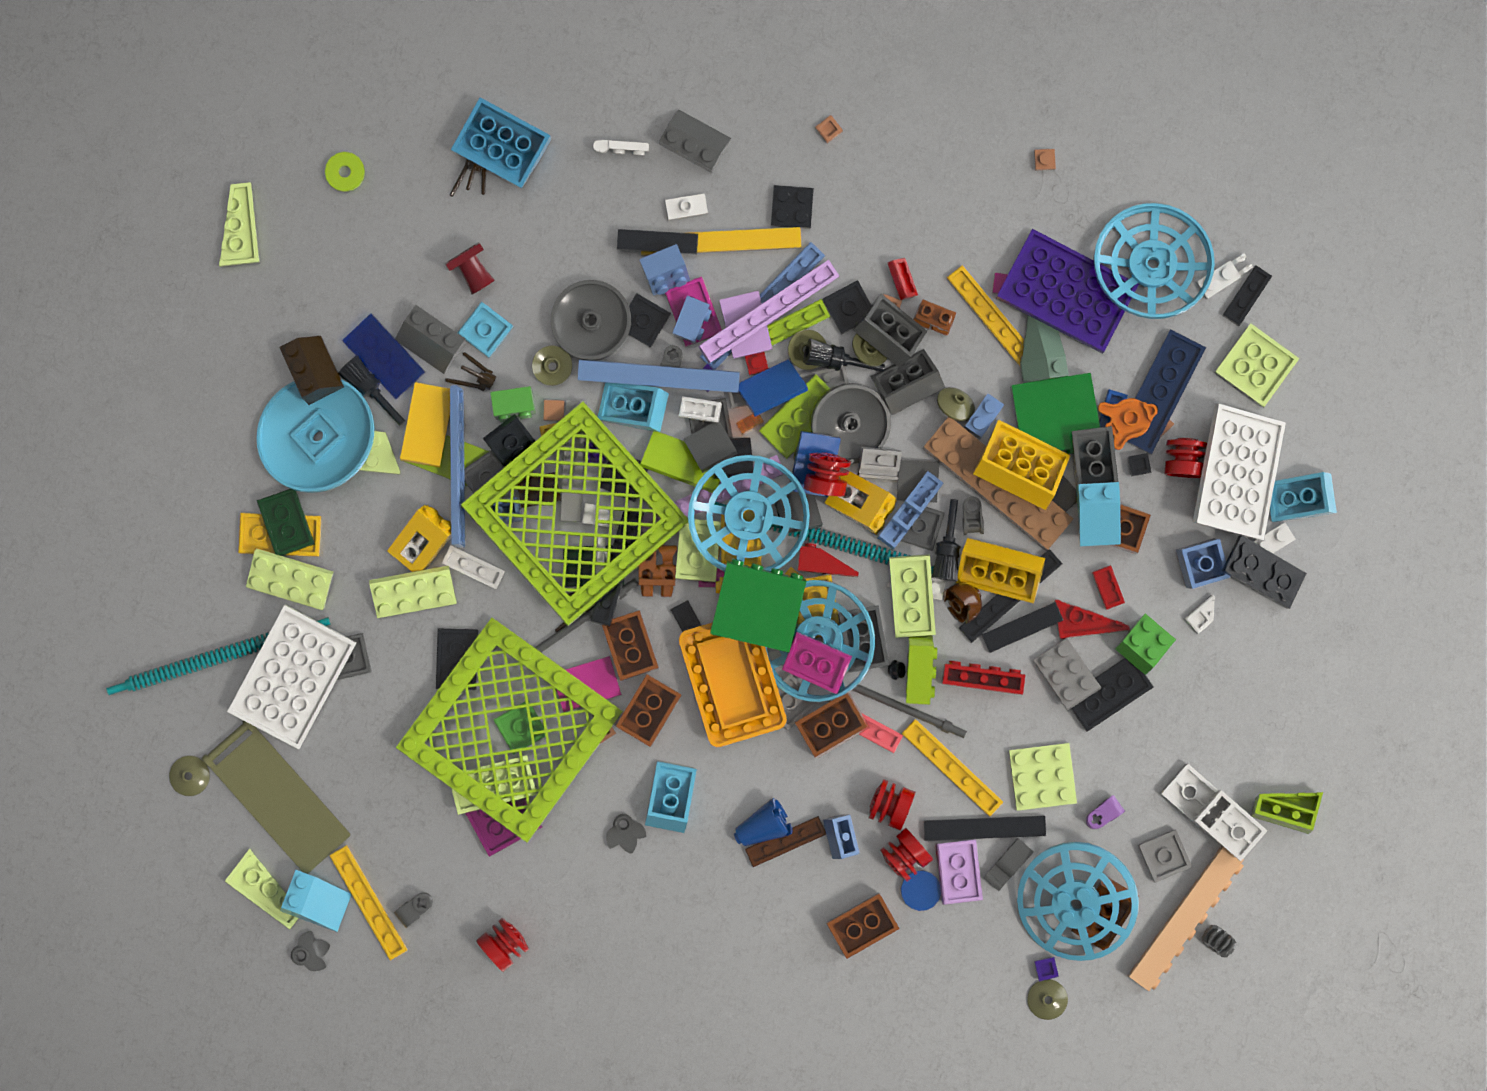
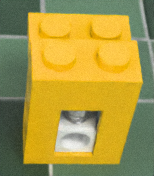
[825,471,897,535]
[387,505,451,572]

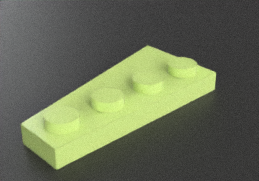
[219,182,260,267]
[225,849,299,930]

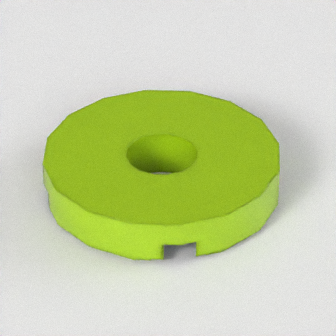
[325,152,365,192]

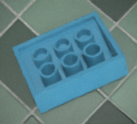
[451,97,551,188]

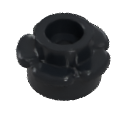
[888,660,906,680]

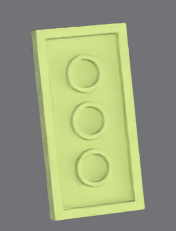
[246,548,333,610]
[889,554,936,638]
[369,566,457,618]
[452,755,537,815]

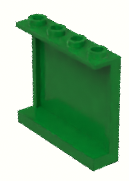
[1010,373,1100,454]
[710,559,807,652]

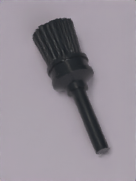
[803,339,885,372]
[338,356,405,426]
[931,499,961,581]

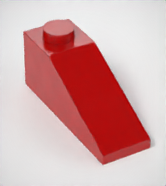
[798,543,859,577]

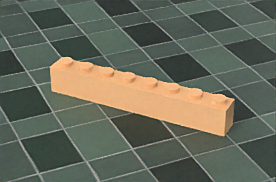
[1127,845,1244,991]

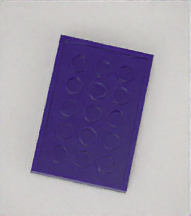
[996,229,1139,354]

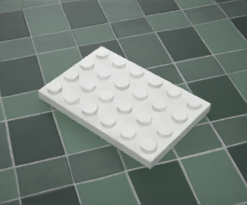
[1192,404,1286,540]
[227,605,357,749]

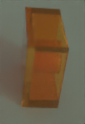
[736,414,764,436]

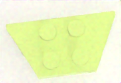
[359,431,401,475]

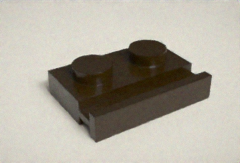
[517,472,561,508]

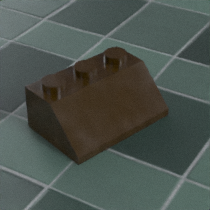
[279,336,344,405]

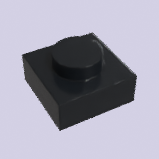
[1127,453,1152,477]

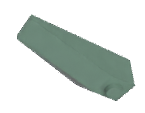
[1020,315,1069,383]

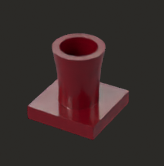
[444,242,495,295]

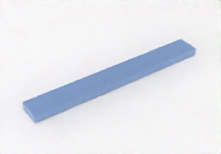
[700,242,825,370]
[578,359,740,393]
[450,385,465,548]

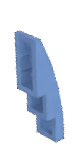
[878,471,944,550]

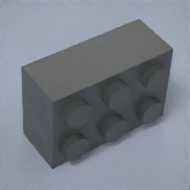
[838,605,889,673]

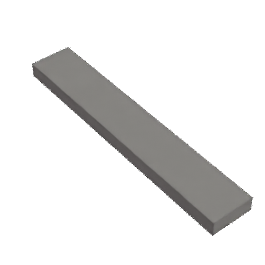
[728,366,849,409]
[560,400,587,522]

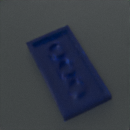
[342,313,426,400]

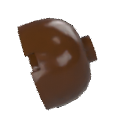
[943,583,982,624]

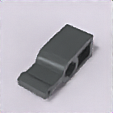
[983,838,1034,891]

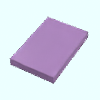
[719,291,773,359]
[935,840,983,905]

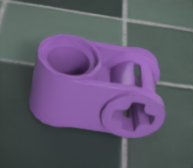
[1086,795,1125,829]

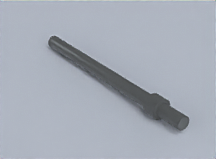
[535,578,639,653]
[852,684,967,738]

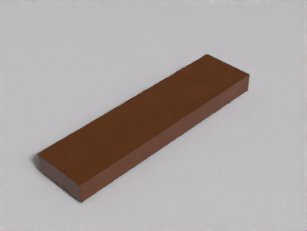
[745,816,826,867]

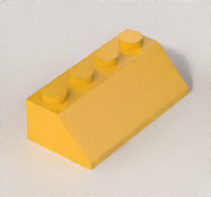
[956,538,1045,604]

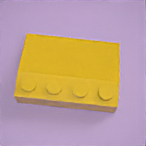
[973,420,1071,510]

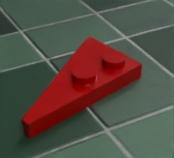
[1054,600,1130,639]

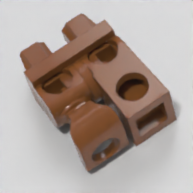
[913,299,956,336]
[639,545,677,597]

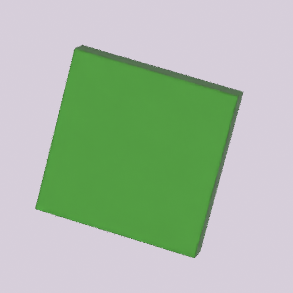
[494,700,549,755]

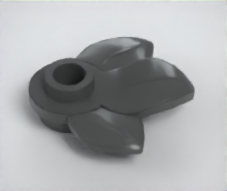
[606,814,646,853]
[291,931,330,971]

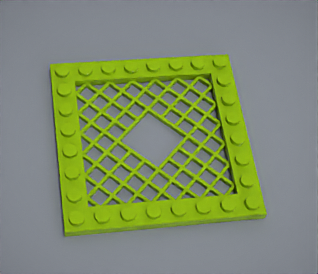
[461,402,688,626]
[396,618,623,843]

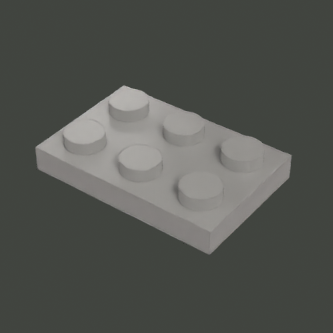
[1034,638,1101,711]

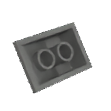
[1072,426,1119,486]

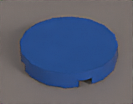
[901,871,941,911]

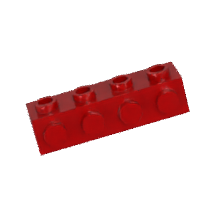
[941,661,1026,695]

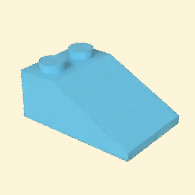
[598,382,669,432]
[1270,472,1337,522]
[1076,482,1121,547]
[645,761,697,833]
[280,870,351,932]

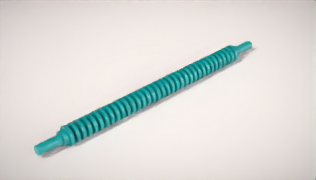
[714,501,934,574]
[106,617,331,695]

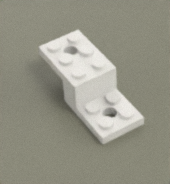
[1161,763,1267,861]

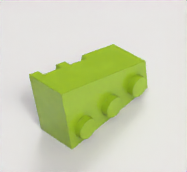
[905,635,937,705]
[1251,792,1323,834]

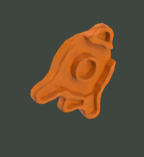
[1098,398,1158,450]

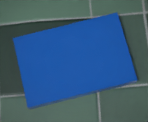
[739,359,808,416]
[790,431,841,497]

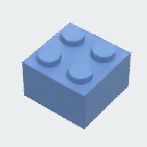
[639,244,690,296]
[1176,538,1230,589]

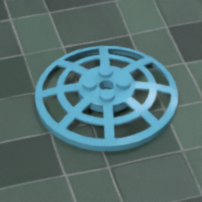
[1094,203,1215,319]
[688,455,810,572]
[765,580,875,702]
[1017,842,1139,961]

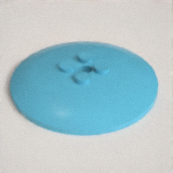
[257,380,375,493]

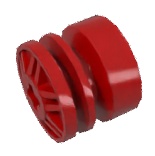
[1164,438,1207,478]
[804,453,851,497]
[868,779,916,831]
[880,828,933,882]
[476,918,529,972]

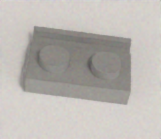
[857,447,902,480]

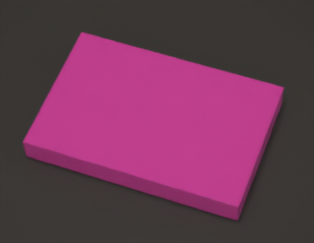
[665,277,722,347]
[782,632,852,694]
[556,656,622,712]

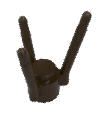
[450,159,486,197]
[445,352,496,391]

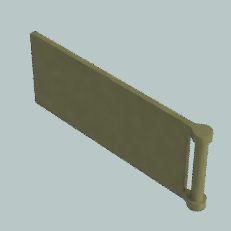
[201,720,351,874]

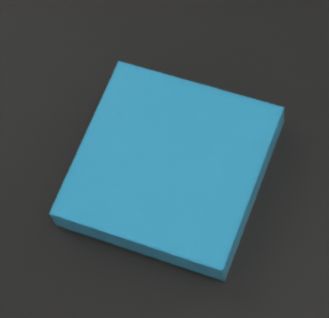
[458,302,514,358]

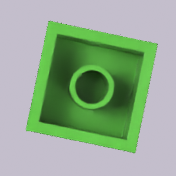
[490,386,536,422]
[1115,613,1176,675]

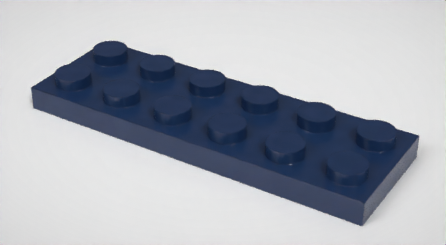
[1127,329,1206,455]

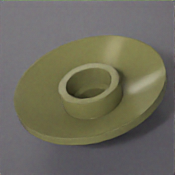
[788,330,827,370]
[852,333,887,367]
[532,346,572,386]
[937,387,975,421]
[169,756,210,796]
[1027,979,1068,1020]

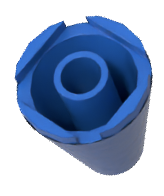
[734,798,793,846]

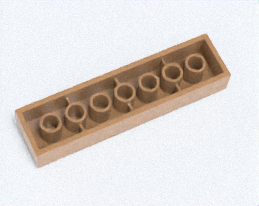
[922,417,1074,551]

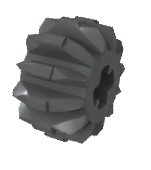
[1201,925,1237,958]

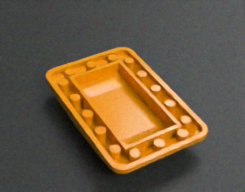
[679,622,787,747]

